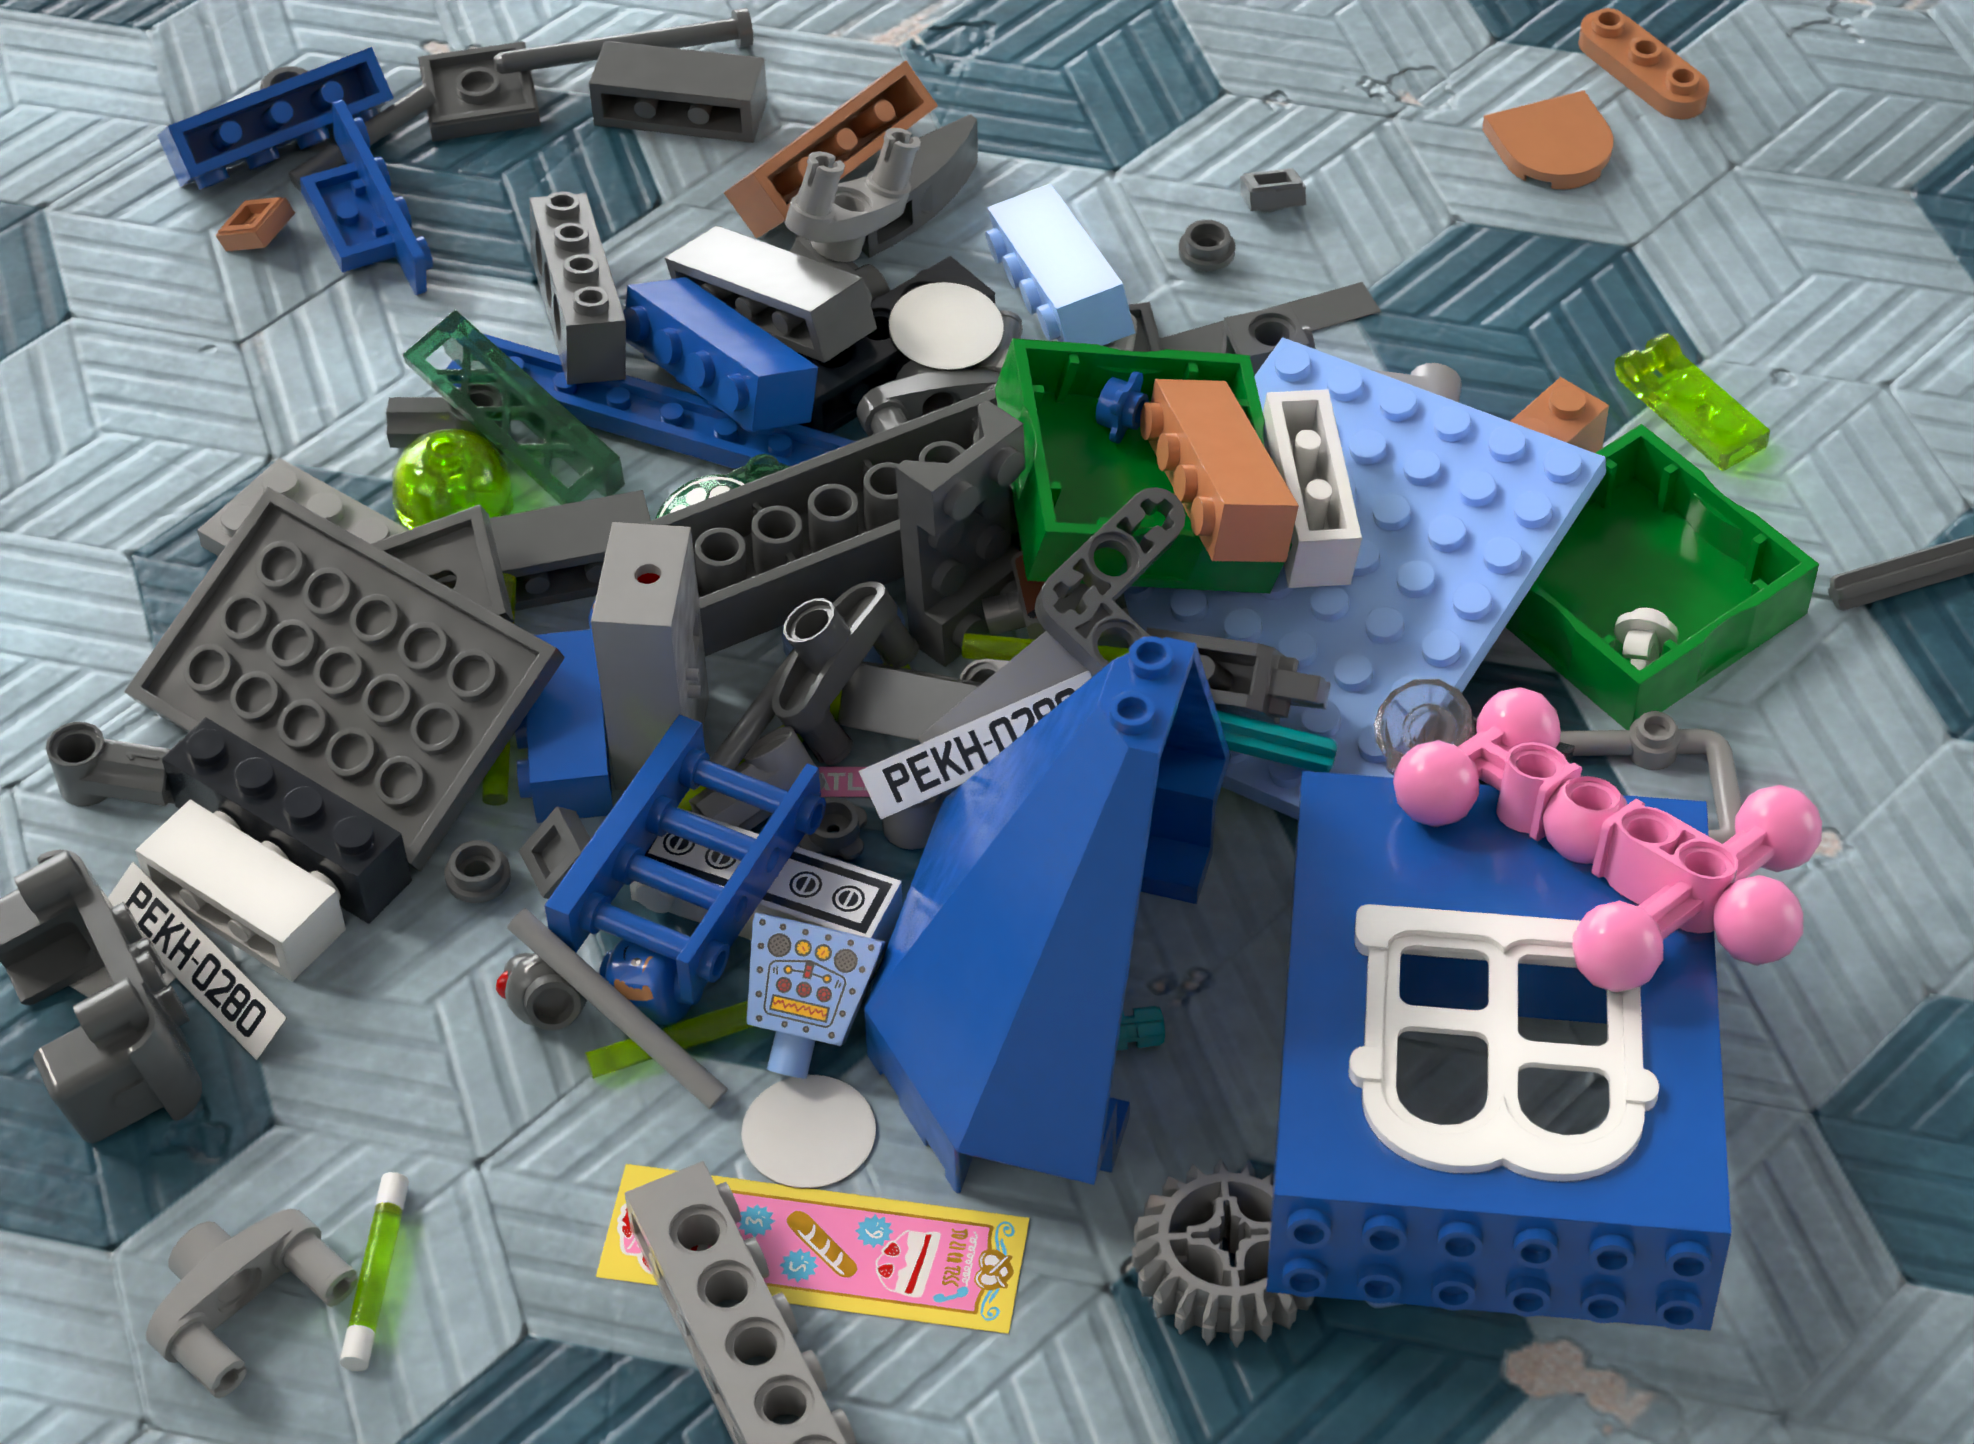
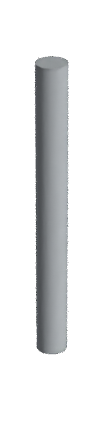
[507,908,728,1109]

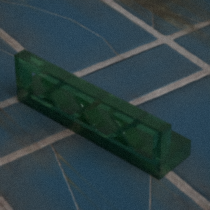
[402,309,625,505]

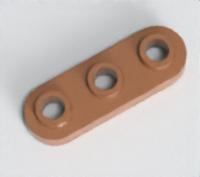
[1579,8,1709,119]

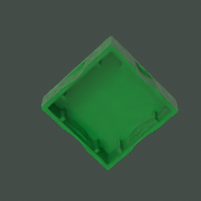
[995,338,1292,594]
[1505,424,1819,730]

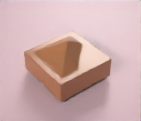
[216,197,295,251]

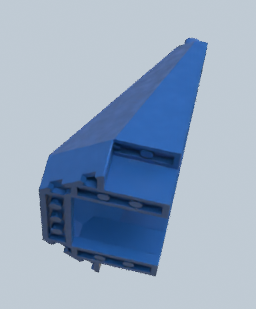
[864,636,1231,1193]

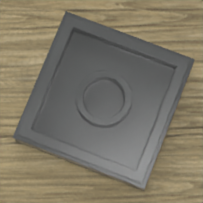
[418,41,541,142]

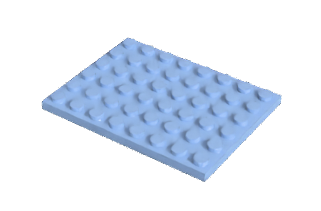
[1101,337,1606,820]

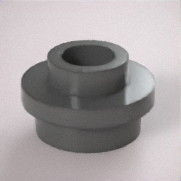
[1178,220,1235,272]
[444,840,511,903]

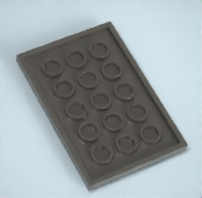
[124,487,565,872]

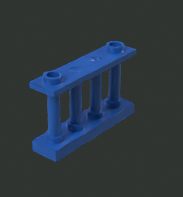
[544,714,826,1003]

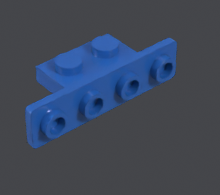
[300,100,433,295]

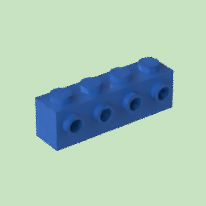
[157,47,394,190]
[623,277,818,434]

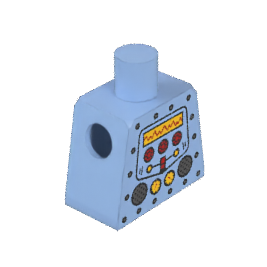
[747,912,886,1079]

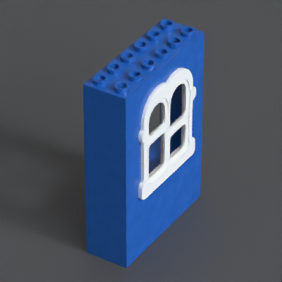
[1266,771,1732,1331]

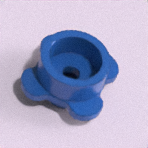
[1096,371,1149,444]

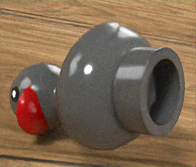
[496,953,587,1031]

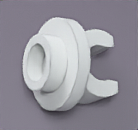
[1614,608,1679,670]

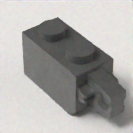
[1146,628,1331,724]

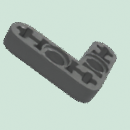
[1035,487,1186,676]

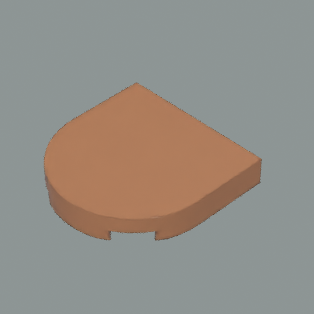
[1482,90,1613,190]

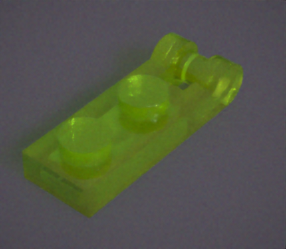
[1614,333,1771,472]

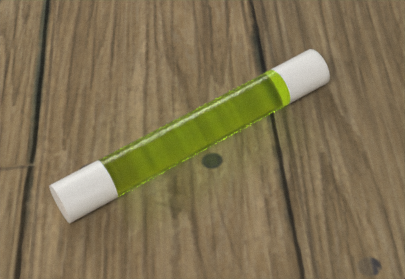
[340,1172,409,1371]

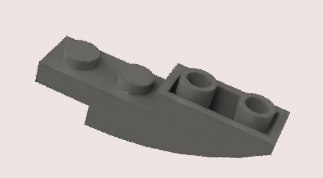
[796,114,978,258]

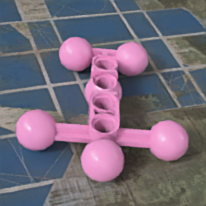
[1393,687,1822,993]

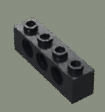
[797,256,995,434]

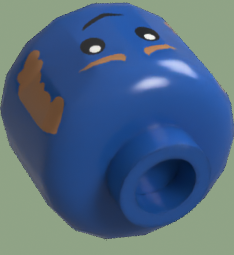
[599,939,704,1026]

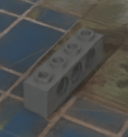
[529,192,626,385]

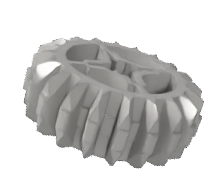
[1132,1158,1314,1348]

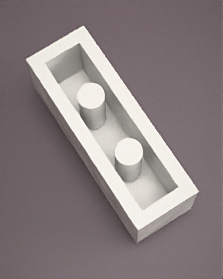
[1263,389,1362,588]
[135,799,346,982]

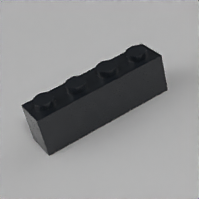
[161,717,412,924]

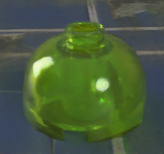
[392,428,514,529]

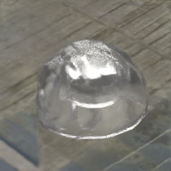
[1374,679,1475,775]

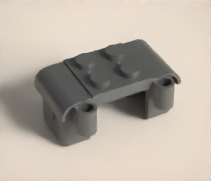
[0,850,202,1143]

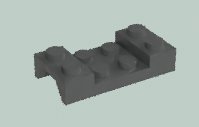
[895,399,1025,667]

